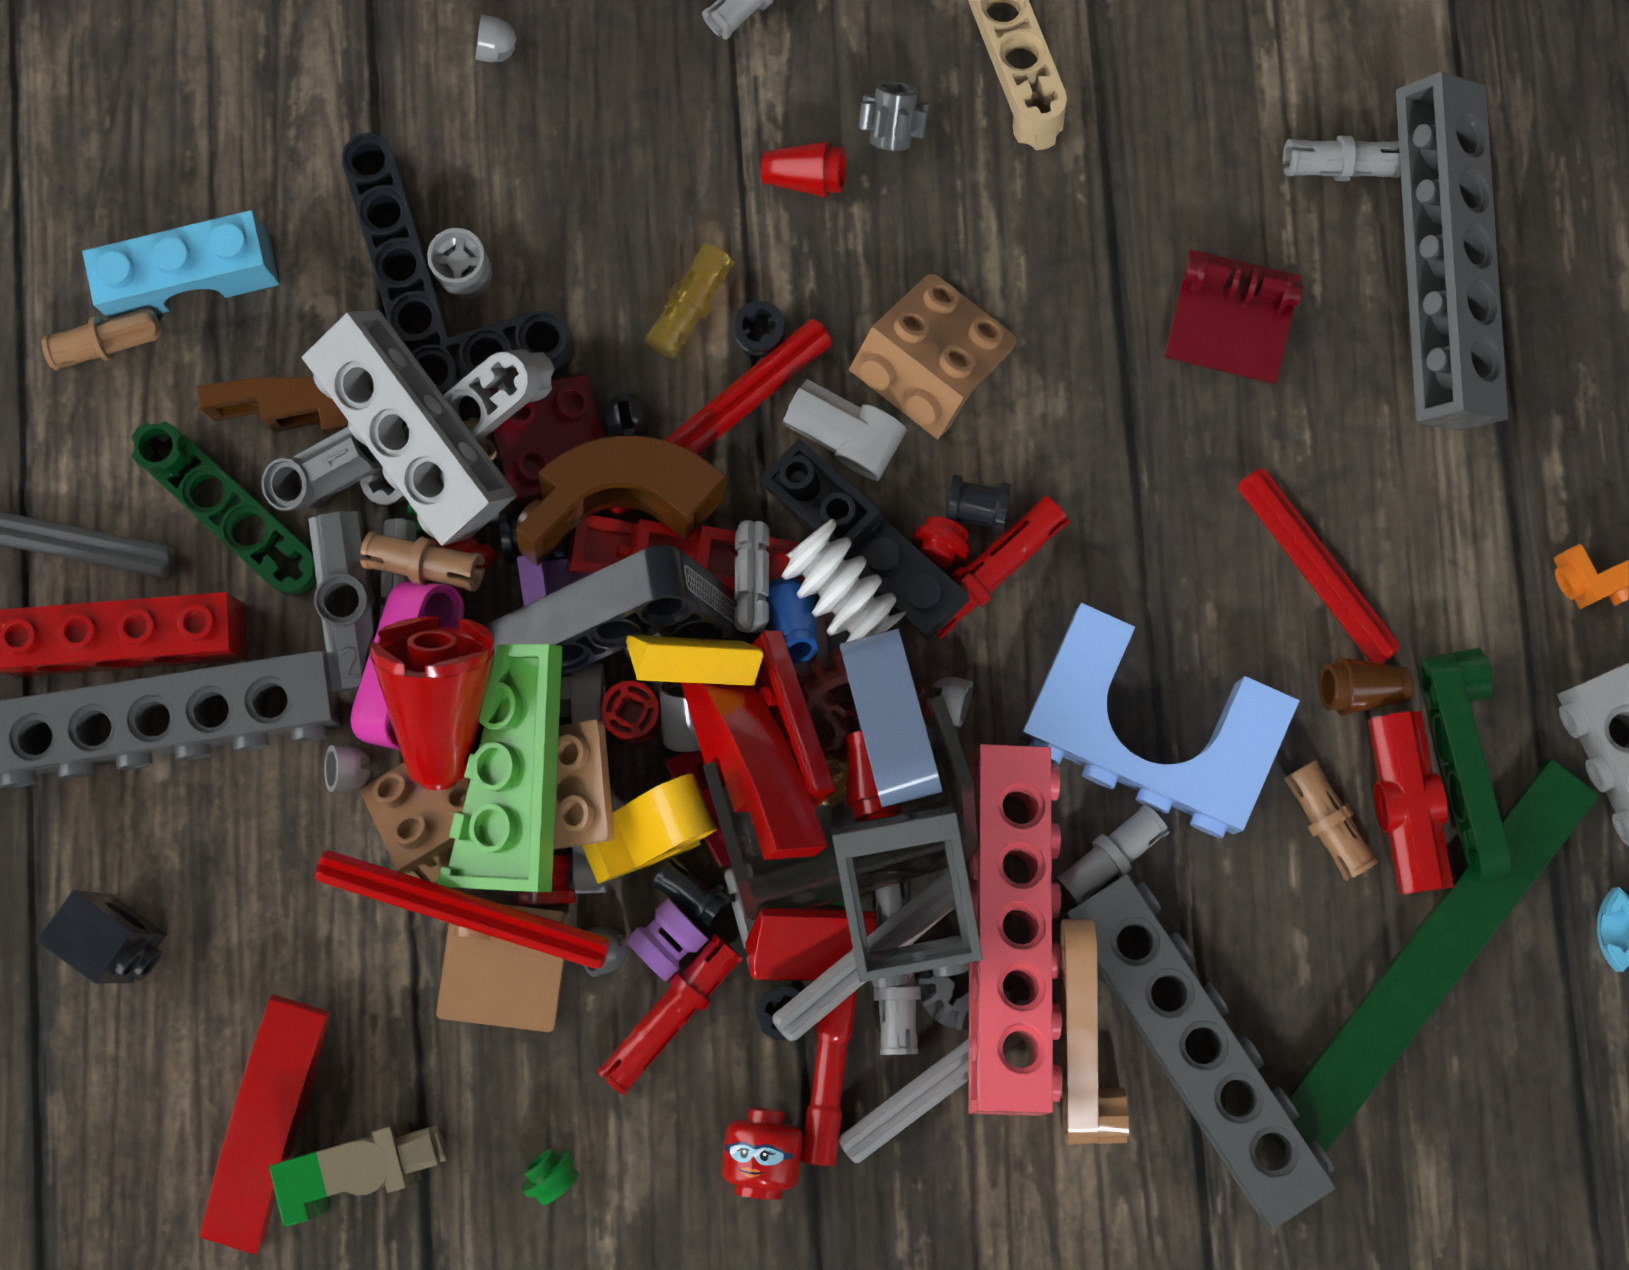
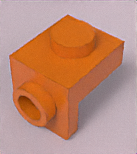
[1554,544,1629,609]

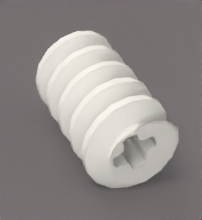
[781,519,907,642]

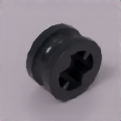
[733,300,785,358]

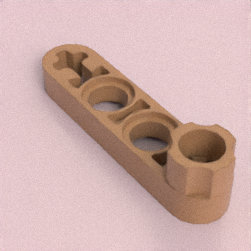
[1060,918,1129,1145]

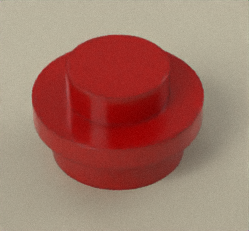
[912,516,969,568]

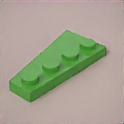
[437,644,562,892]

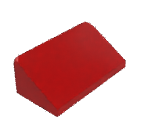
[745,908,877,981]

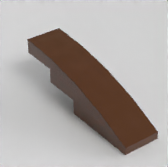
[196,377,407,437]

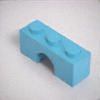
[82,210,280,319]

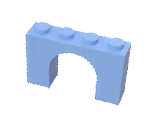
[1019,603,1300,838]

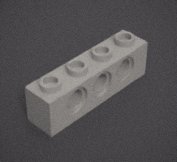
[301,309,518,546]
[1557,662,1629,846]

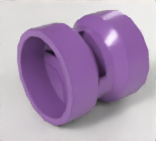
[625,898,709,982]

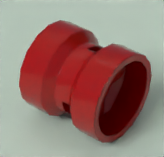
[600,680,661,745]

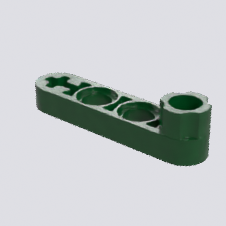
[131,421,317,596]
[1418,648,1511,881]

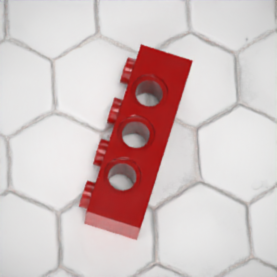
[0,592,247,678]

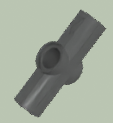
[308,511,378,692]

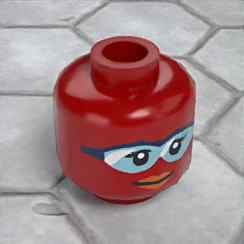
[721,1107,803,1200]

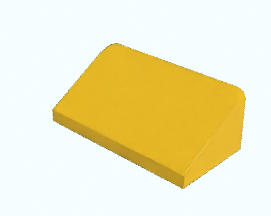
[626,635,763,686]

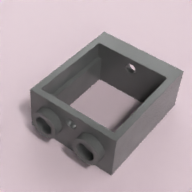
[831,804,983,988]

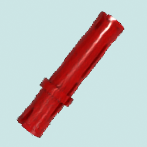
[936,495,1070,639]
[597,934,744,1096]

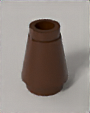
[1319,657,1413,716]

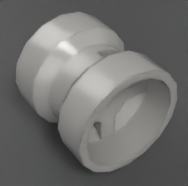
[427,228,493,300]

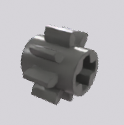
[858,81,929,151]

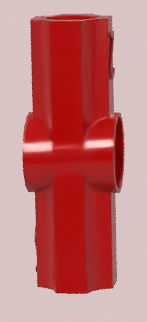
[1367,711,1454,895]

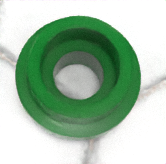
[521,1149,579,1206]

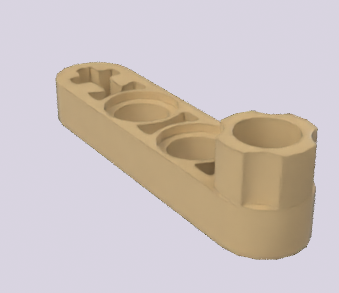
[968,0,1067,150]

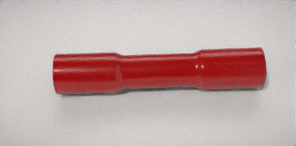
[800,990,857,1166]

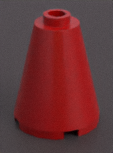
[370,616,495,791]

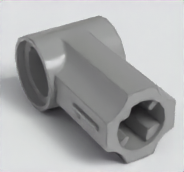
[783,379,907,481]

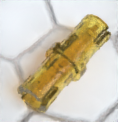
[644,243,734,359]

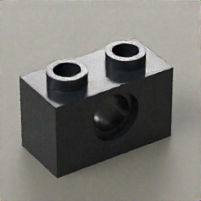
[36,890,167,984]

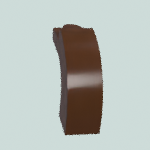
[516,436,725,566]

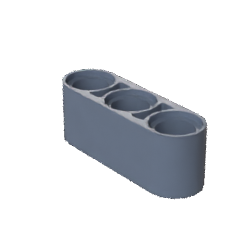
[839,629,942,808]

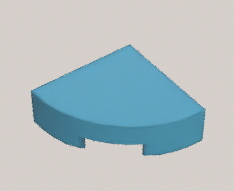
[1597,887,1629,972]

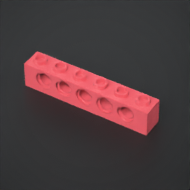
[968,744,1062,1116]

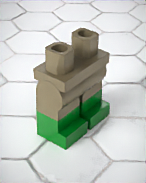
[269,1121,449,1228]

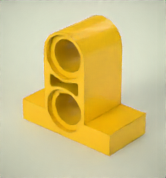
[582,773,717,884]

